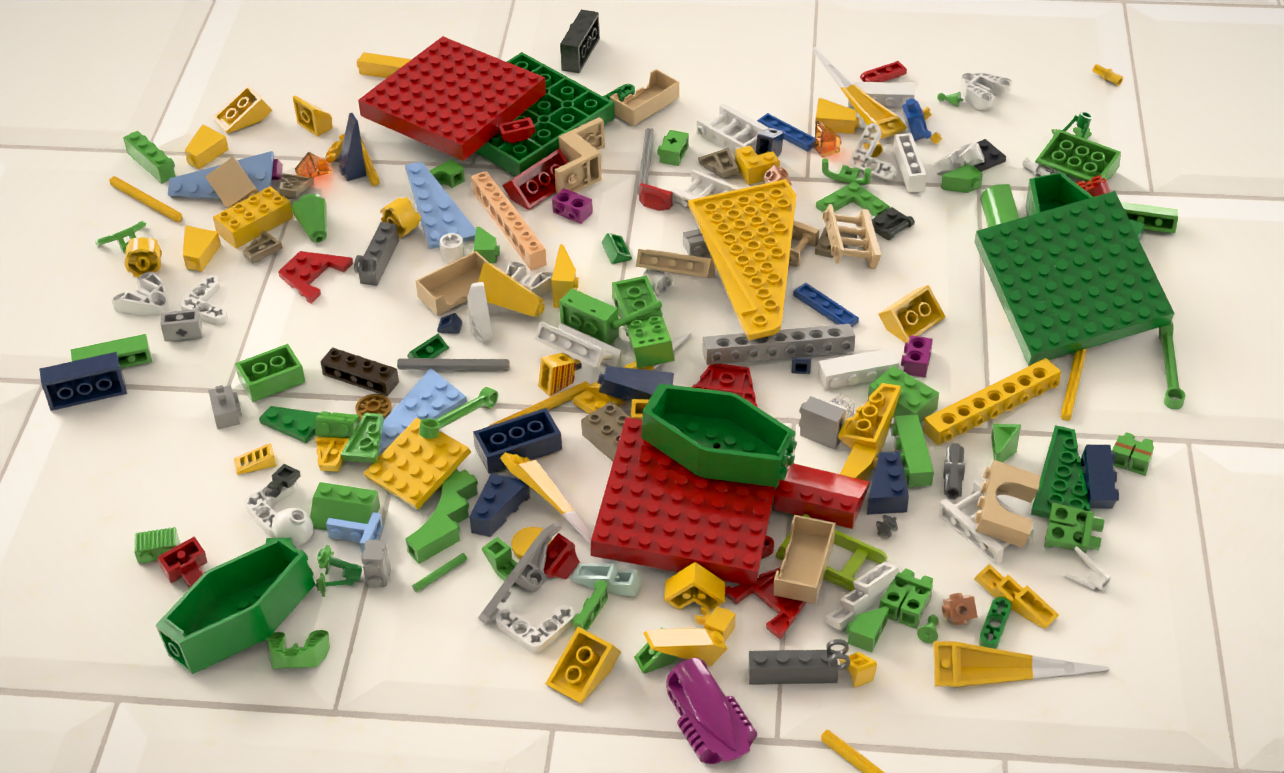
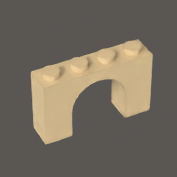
[974,460,1041,548]

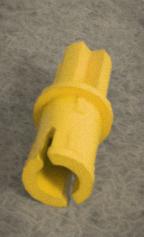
[1092,64,1124,86]

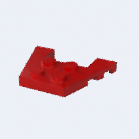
[278,251,354,304]
[692,363,758,407]
[725,567,807,640]

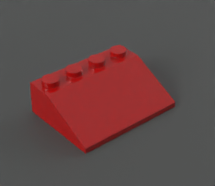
[774,463,870,529]

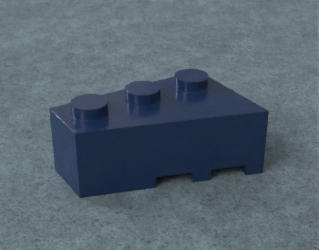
[1081,444,1119,509]
[867,451,909,515]
[469,473,530,537]

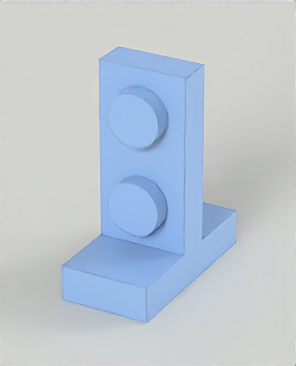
[326,512,383,553]

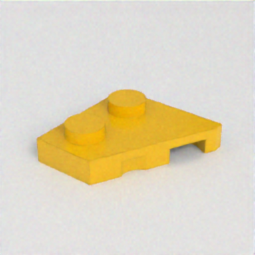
[315,437,350,472]

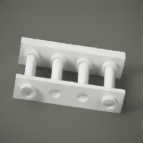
[696,103,768,155]
[670,169,740,214]
[534,322,623,368]
[939,480,1034,565]

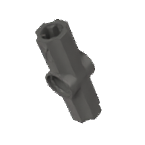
[943,443,965,499]

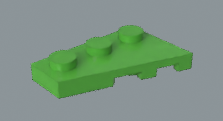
[340,413,384,463]

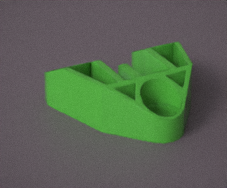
[266,630,330,669]

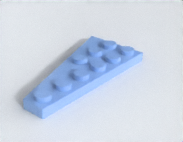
[168,151,274,200]
[405,162,476,249]
[378,368,467,457]

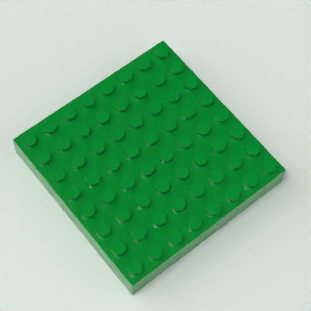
[475,52,615,177]
[974,191,1175,366]

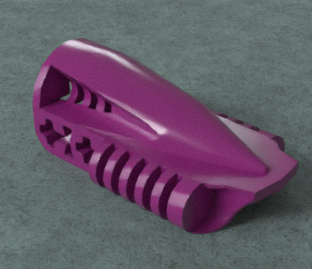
[666,658,757,764]

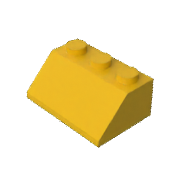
[878,285,946,343]

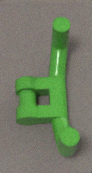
[822,158,871,185]
[95,220,146,253]

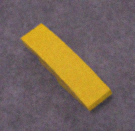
[974,564,1059,629]

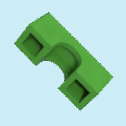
[429,159,465,188]

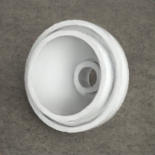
[272,508,313,546]

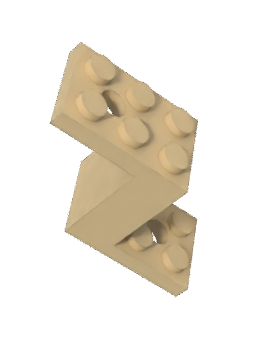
[555,117,605,195]

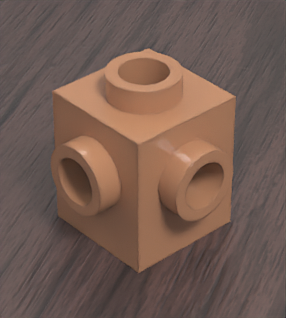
[762,165,792,186]
[942,593,978,625]

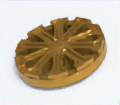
[355,394,392,420]

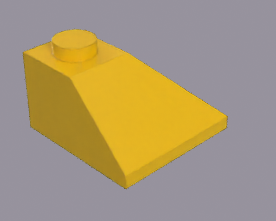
[293,96,333,137]

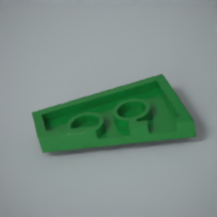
[259,406,320,443]

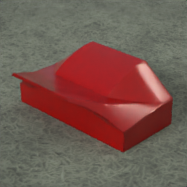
[498,117,535,143]
[639,183,673,211]
[543,533,580,579]

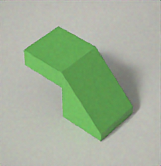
[482,537,517,586]

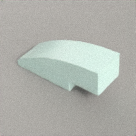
[572,563,643,597]

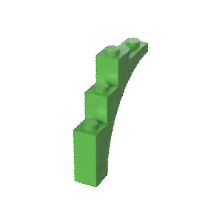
[405,468,478,564]

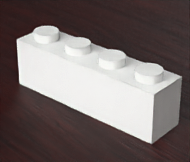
[848,82,915,108]
[893,133,926,193]
[818,348,899,390]

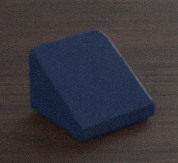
[437,313,463,334]
[791,357,811,374]

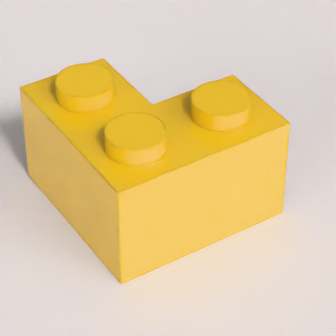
[735,146,780,185]
[664,562,725,611]

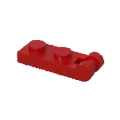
[860,61,907,82]

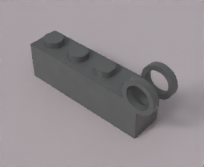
[354,222,400,286]
[748,639,850,685]

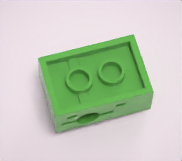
[612,275,663,336]
[559,289,619,345]
[626,316,675,368]

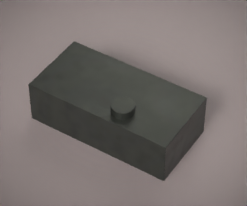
[560,9,600,73]

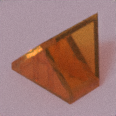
[295,151,332,178]

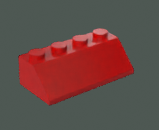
[502,148,571,210]

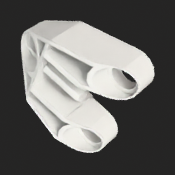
[961,72,1013,110]
[932,143,984,176]
[505,262,553,298]
[111,272,169,316]
[467,282,493,341]

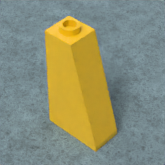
[478,263,545,317]

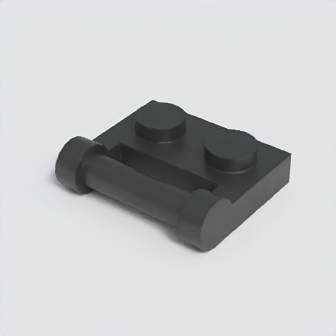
[871,207,915,240]

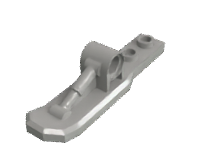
[478,522,562,623]

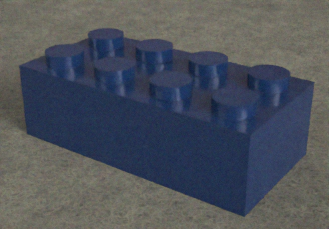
[39,352,127,411]
[473,408,562,474]

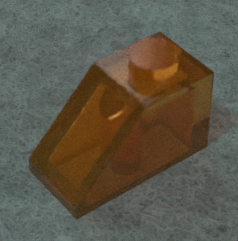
[814,121,842,158]

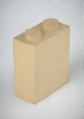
[205,157,259,209]

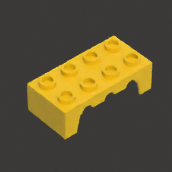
[213,186,293,249]

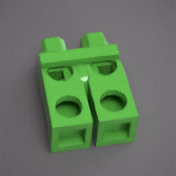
[1044,503,1105,553]
[879,568,933,629]

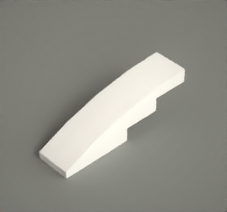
[825,562,899,630]

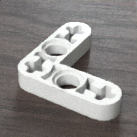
[850,123,897,181]
[181,275,228,325]
[244,481,298,538]
[495,606,575,653]

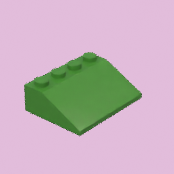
[1035,129,1121,182]

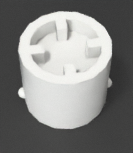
[440,233,464,264]
[642,269,674,295]

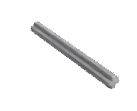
[637,128,655,195]
[397,358,510,370]

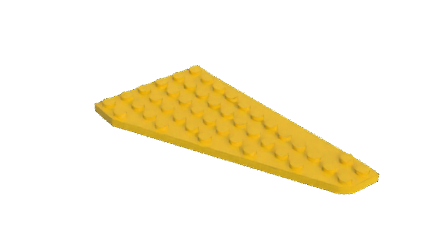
[688,179,797,341]

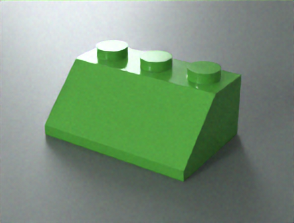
[310,482,380,531]

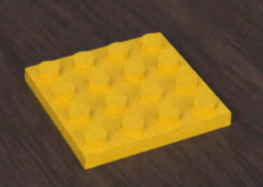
[363,417,471,510]

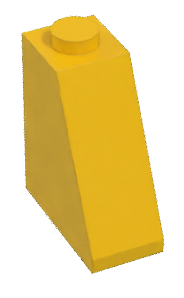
[815,98,859,134]
[185,124,229,169]
[183,226,221,272]

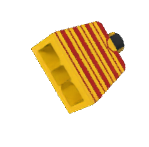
[538,353,582,396]

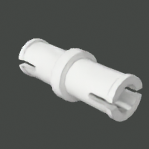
[1022,157,1056,176]

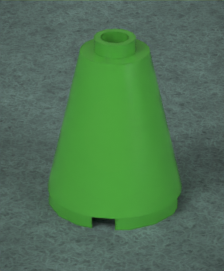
[292,194,327,243]

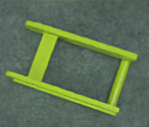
[775,514,888,592]

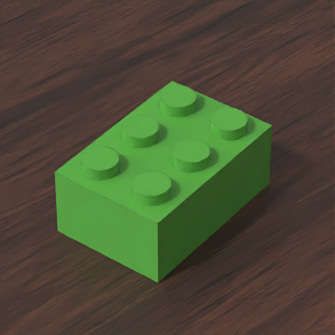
[235,343,305,403]
[868,366,939,424]

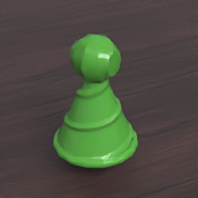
[937,91,964,107]
[917,615,939,643]

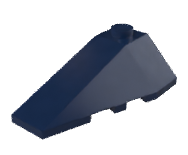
[339,112,366,182]

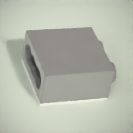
[799,395,847,450]

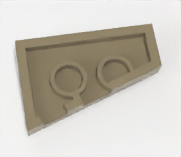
[279,173,314,199]

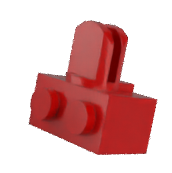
[157,536,208,589]

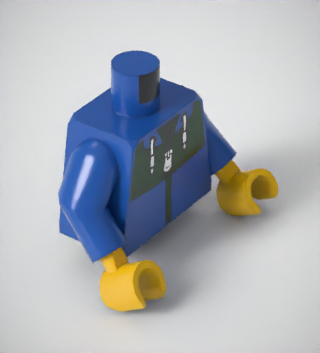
[902,98,943,144]

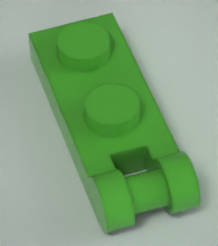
[573,580,608,631]

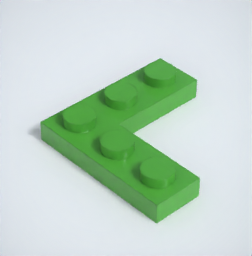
[816,181,890,217]

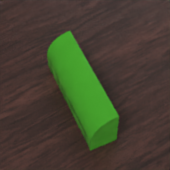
[980,184,1019,227]
[1120,201,1178,233]

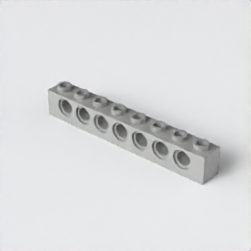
[702,324,855,365]

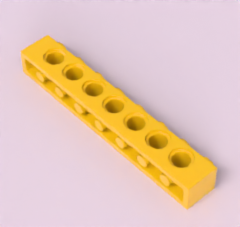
[923,358,1061,446]

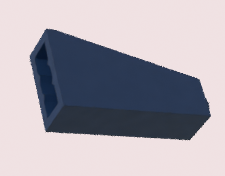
[597,366,674,402]

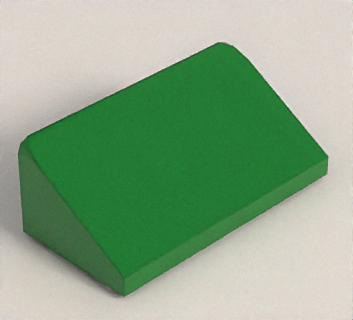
[602,233,632,264]
[407,333,449,359]

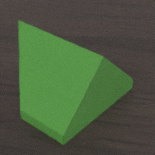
[991,424,1021,463]

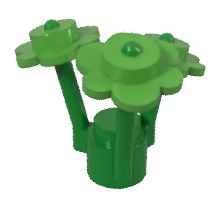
[1051,111,1093,139]
[315,545,362,597]

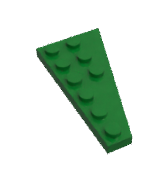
[1031,425,1091,519]

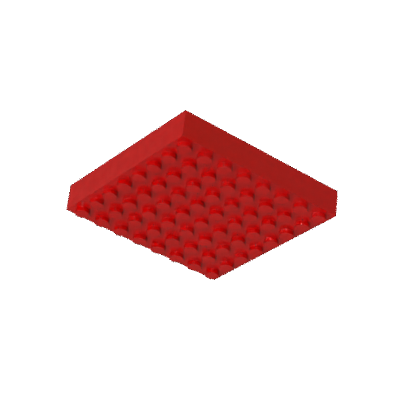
[358,36,546,161]
[590,417,776,586]

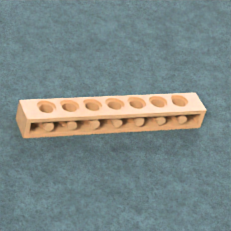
[471,171,547,271]

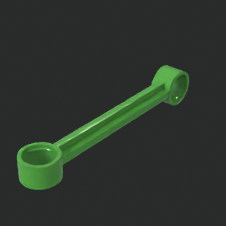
[1159,321,1186,409]
[419,387,499,439]

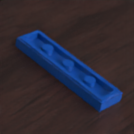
[757,113,818,152]
[793,282,859,327]

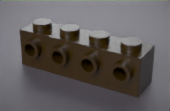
[320,347,399,397]

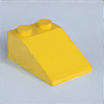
[213,84,273,134]
[551,244,580,308]
[545,627,621,704]

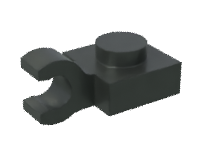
[267,464,301,498]

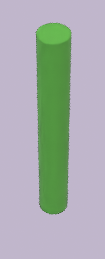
[611,300,662,329]
[412,553,467,592]

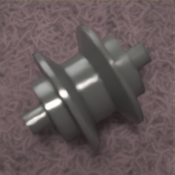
[876,515,898,537]

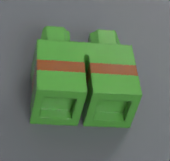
[1111,432,1155,476]

